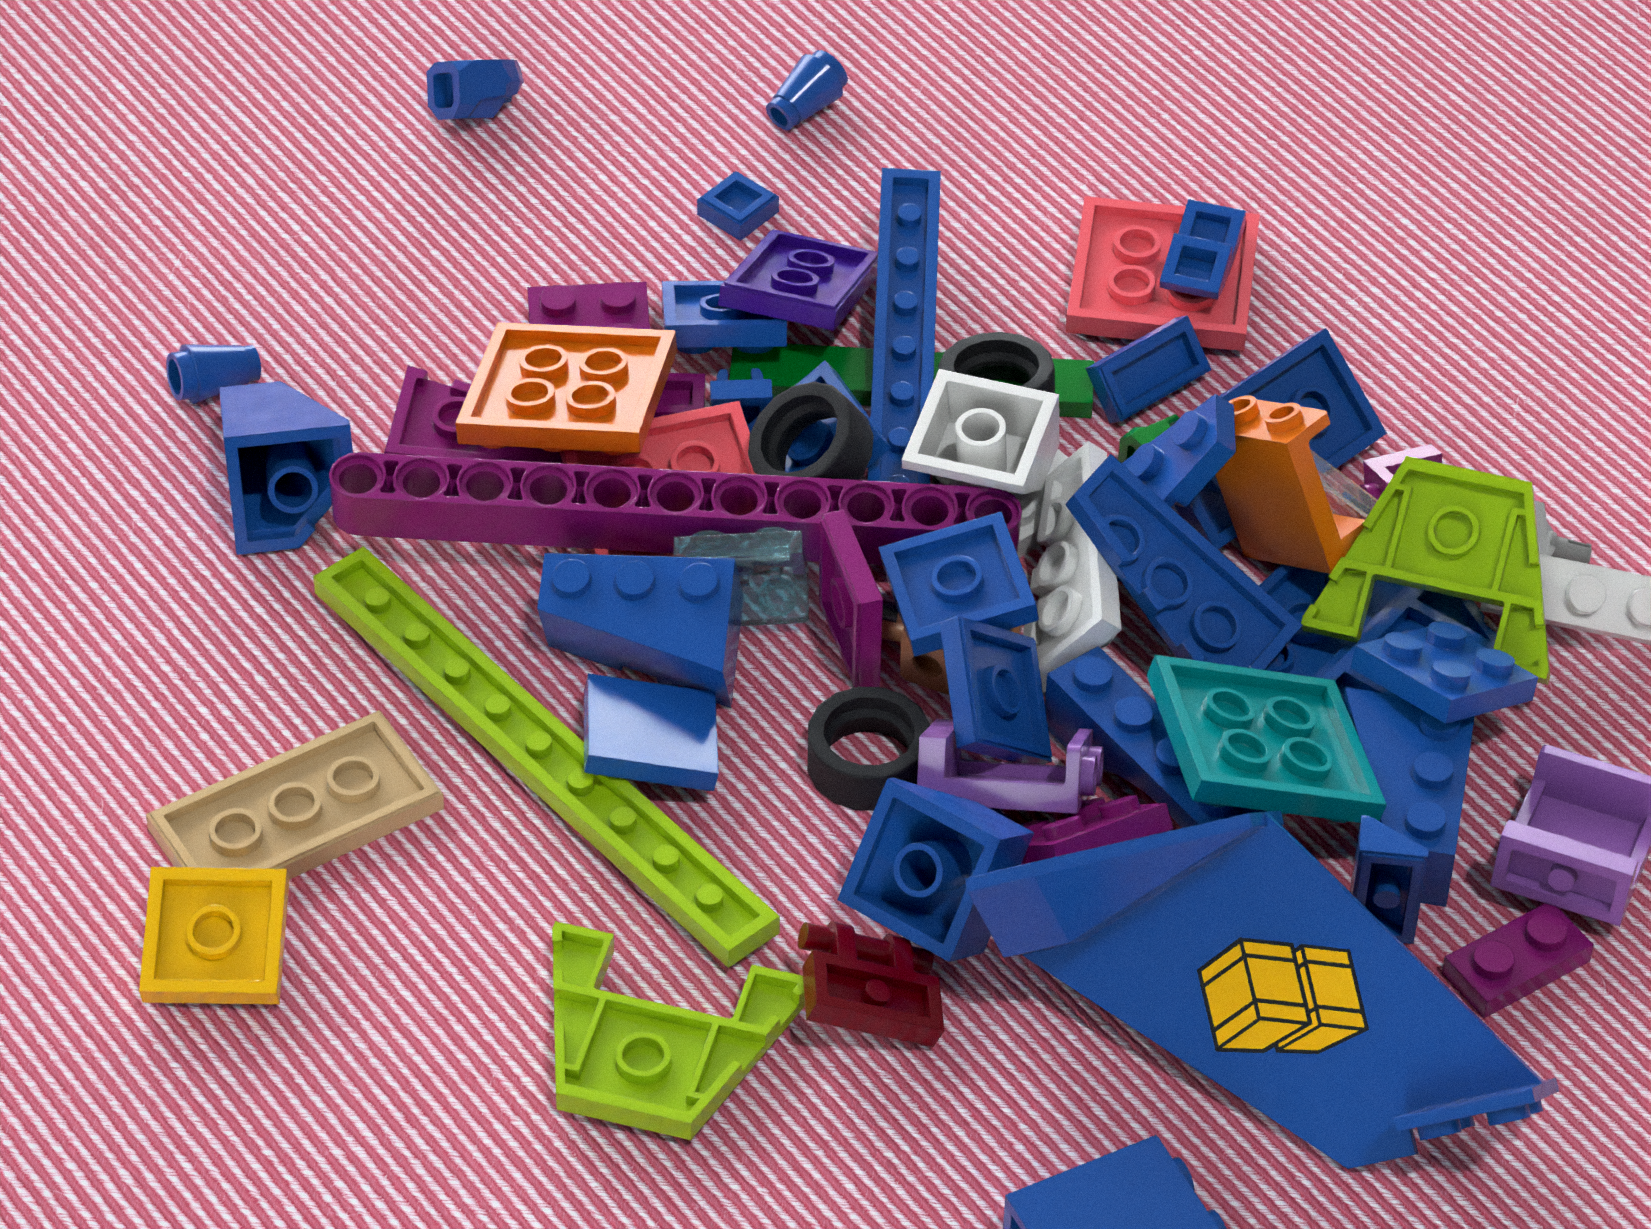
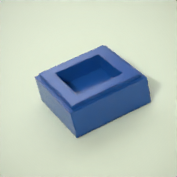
[697,171,779,241]

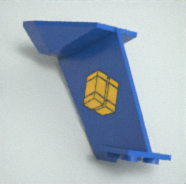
[965,811,1559,1169]

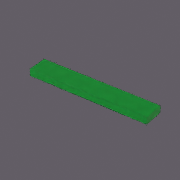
[729,344,1094,418]

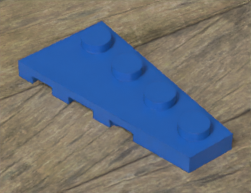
[1065,454,1302,670]

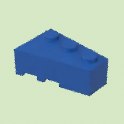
[1343,687,1475,907]

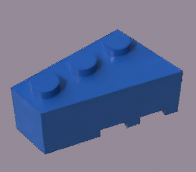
[537,553,744,709]

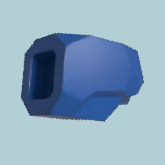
[426,59,524,120]

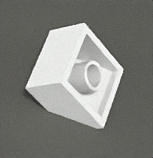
[902,369,1060,495]

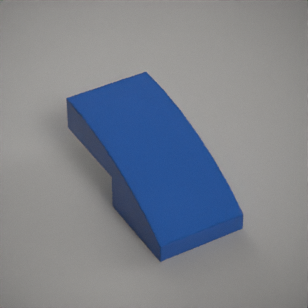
[1160,199,1246,300]

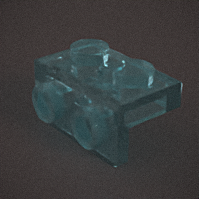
[674,527,809,626]

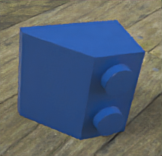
[837,778,1034,962]

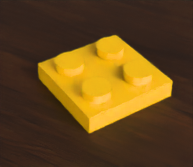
[139,867,289,1005]

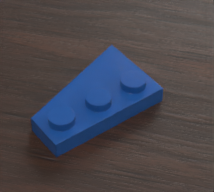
[1117,394,1236,581]

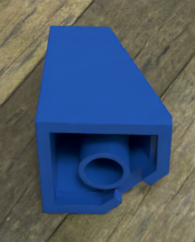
[219,381,353,555]

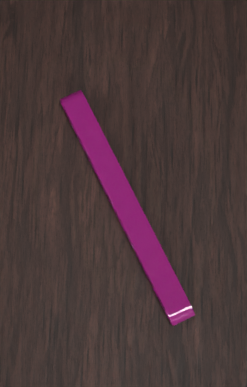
[329,452,1022,565]

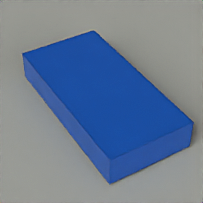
[1085,315,1211,423]

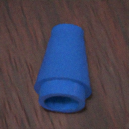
[766,50,848,131]
[166,344,261,404]

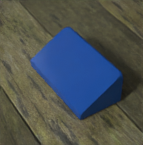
[1350,815,1429,944]

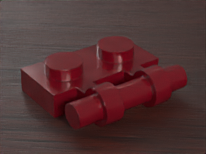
[798,921,945,1047]

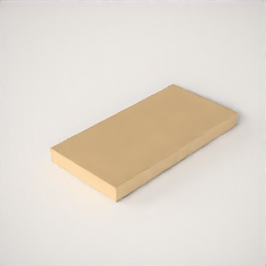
[146,710,444,880]

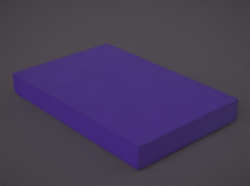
[718,229,878,331]

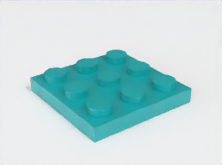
[1146,655,1387,823]

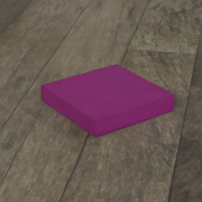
[819,509,883,688]

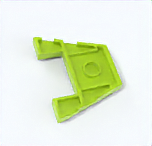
[1301,456,1550,685]
[552,921,805,1140]

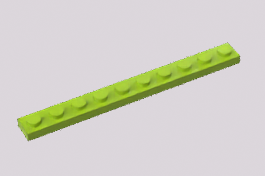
[313,546,780,968]

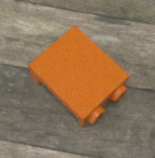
[1216,396,1365,574]

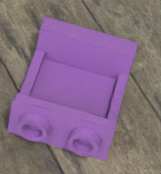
[917,719,1104,814]
[1490,745,1651,927]

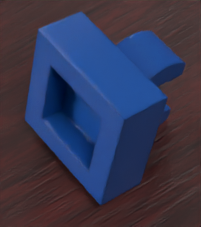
[710,368,773,425]

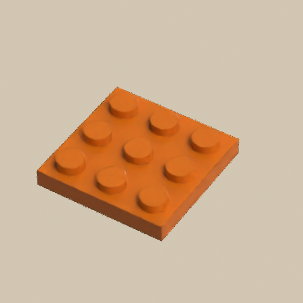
[455,322,677,455]

